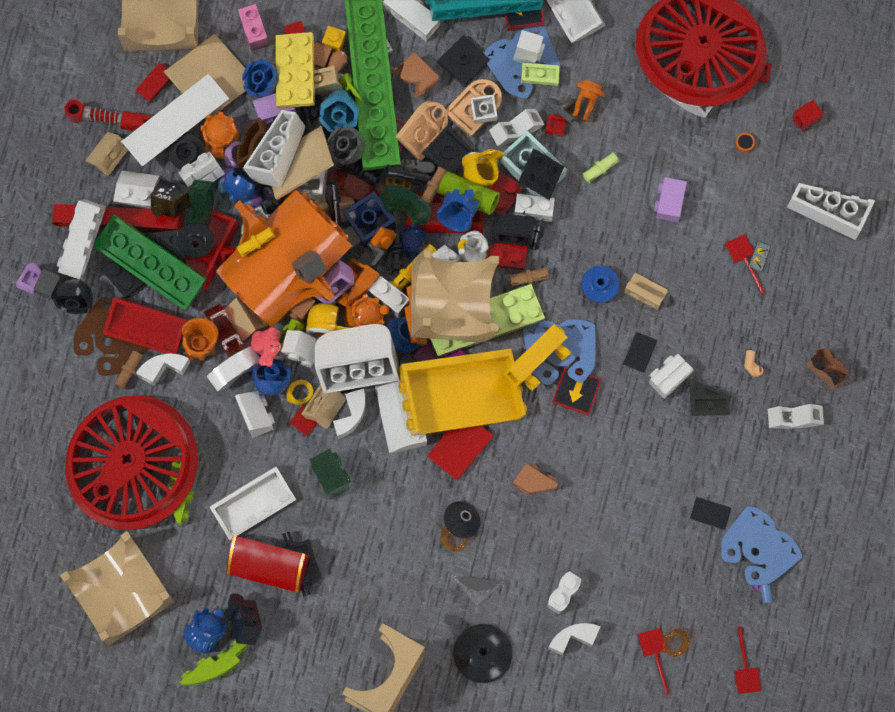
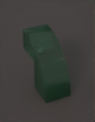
[186,180,214,227]
[380,184,433,225]

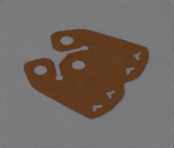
[73,297,149,376]

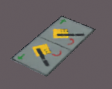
[748,241,771,272]

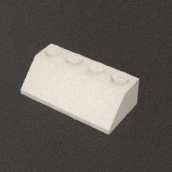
[374,381,427,454]

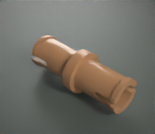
[420,167,448,206]
[509,267,549,287]
[114,351,143,390]

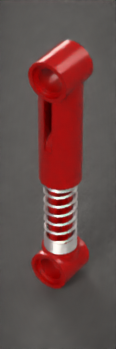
[64,99,186,134]

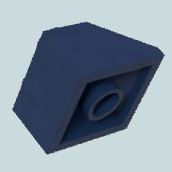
[343,192,396,249]

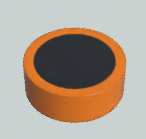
[735,133,755,153]

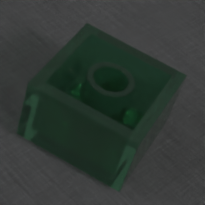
[309,449,351,500]

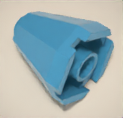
[319,89,359,132]

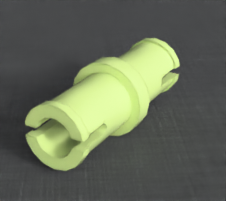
[582,152,620,183]

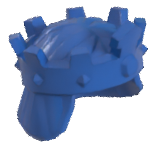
[436,189,479,232]
[183,608,228,653]

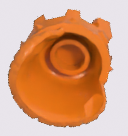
[201,112,239,149]
[343,295,390,328]
[182,317,218,361]

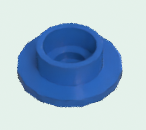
[582,266,619,303]
[387,318,419,353]

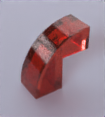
[328,168,381,202]
[204,304,245,357]

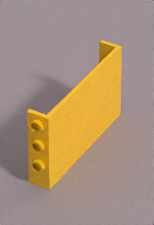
[398,349,527,436]

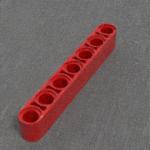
[52,204,184,232]

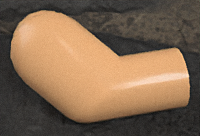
[744,350,764,377]

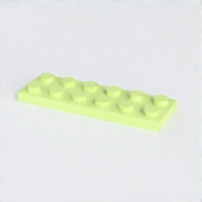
[430,284,545,358]

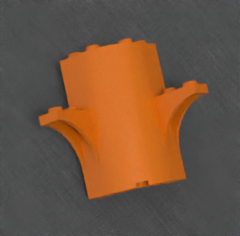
[216,189,352,327]

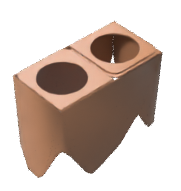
[392,52,439,99]
[806,348,849,390]

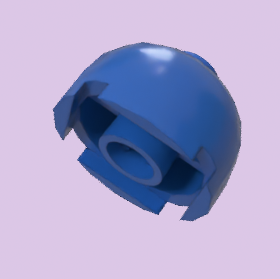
[242,59,278,98]
[224,167,262,203]
[252,359,291,395]

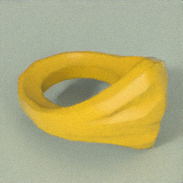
[286,380,314,405]

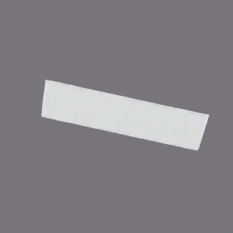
[121,74,229,166]

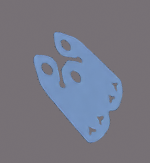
[484,26,561,99]
[523,319,596,385]
[721,506,802,585]

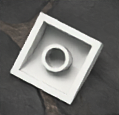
[113,171,159,209]
[235,391,275,438]

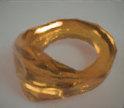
[440,526,467,552]
[662,629,689,657]

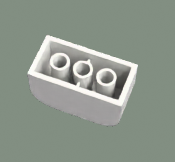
[315,324,400,394]

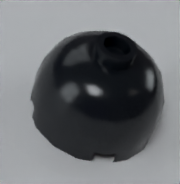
[54,279,93,314]

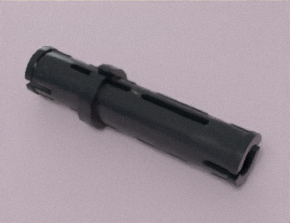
[384,164,433,186]
[326,180,342,228]

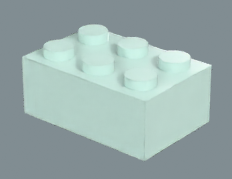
[500,131,567,197]

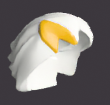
[458,230,489,262]

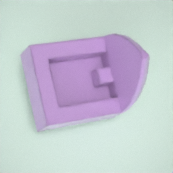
[16,263,42,294]

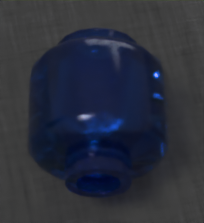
[401,225,426,254]

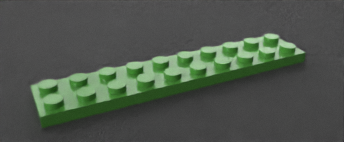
[345,0,401,171]

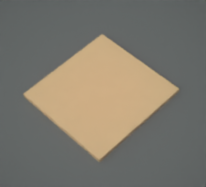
[164,34,246,121]
[272,126,334,200]

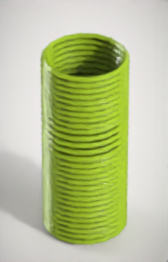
[439,172,500,215]

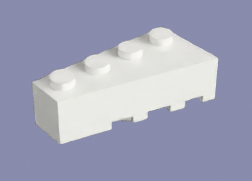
[243,110,305,188]
[787,183,875,240]
[57,199,106,280]

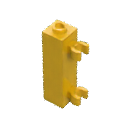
[503,324,571,391]

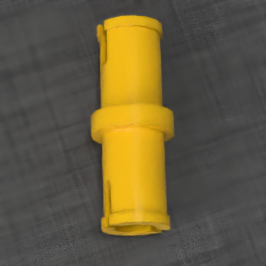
[237,226,276,257]

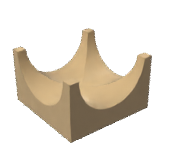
[118,0,198,51]
[411,250,499,343]
[60,531,175,646]
[342,623,425,712]

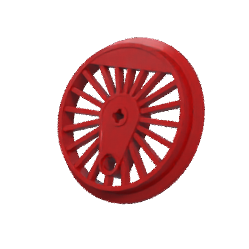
[636,0,767,106]
[65,395,198,530]

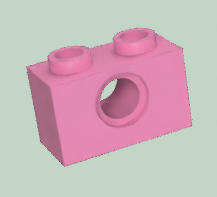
[238,4,269,51]

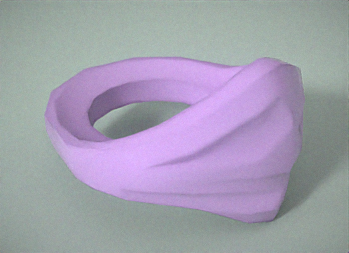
[224,142,242,169]

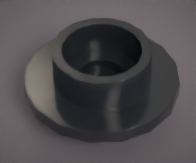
[168,134,206,170]
[260,186,285,215]
[176,222,214,258]

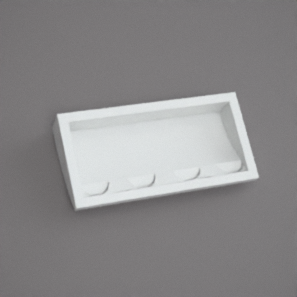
[546,0,606,43]
[209,466,296,540]

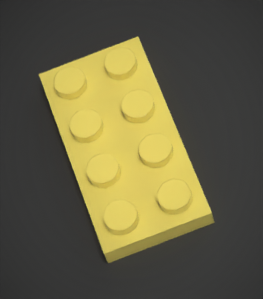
[276,32,315,108]

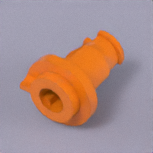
[571,80,605,122]

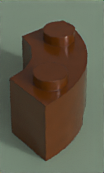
[237,117,270,169]

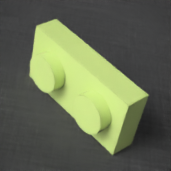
[521,63,560,86]

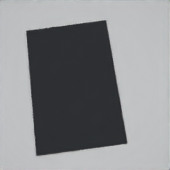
[623,332,657,373]
[690,497,731,530]

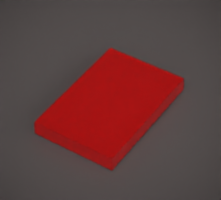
[427,426,493,481]

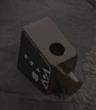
[150,179,193,217]

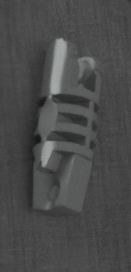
[400,159,435,174]

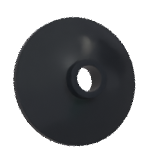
[443,501,481,538]

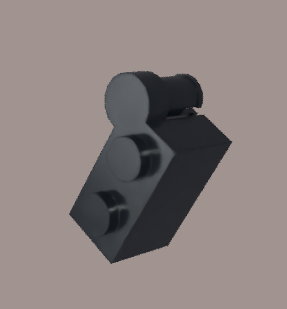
[494,214,545,250]
[224,593,262,645]

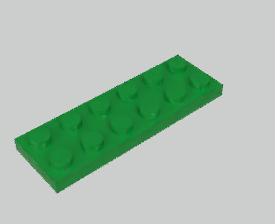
[93,215,207,311]

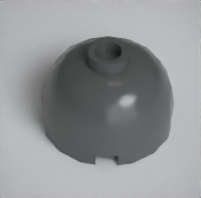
[327,126,366,165]

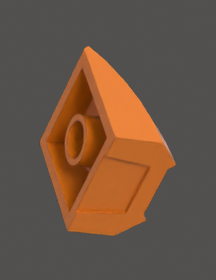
[335,258,381,307]

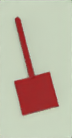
[725,234,765,295]
[289,405,317,436]
[734,626,761,694]
[637,628,669,695]

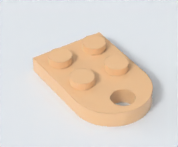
[446,79,502,138]
[396,101,448,161]

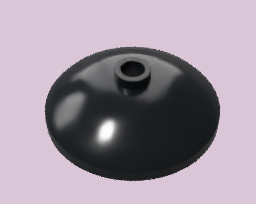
[453,624,512,683]

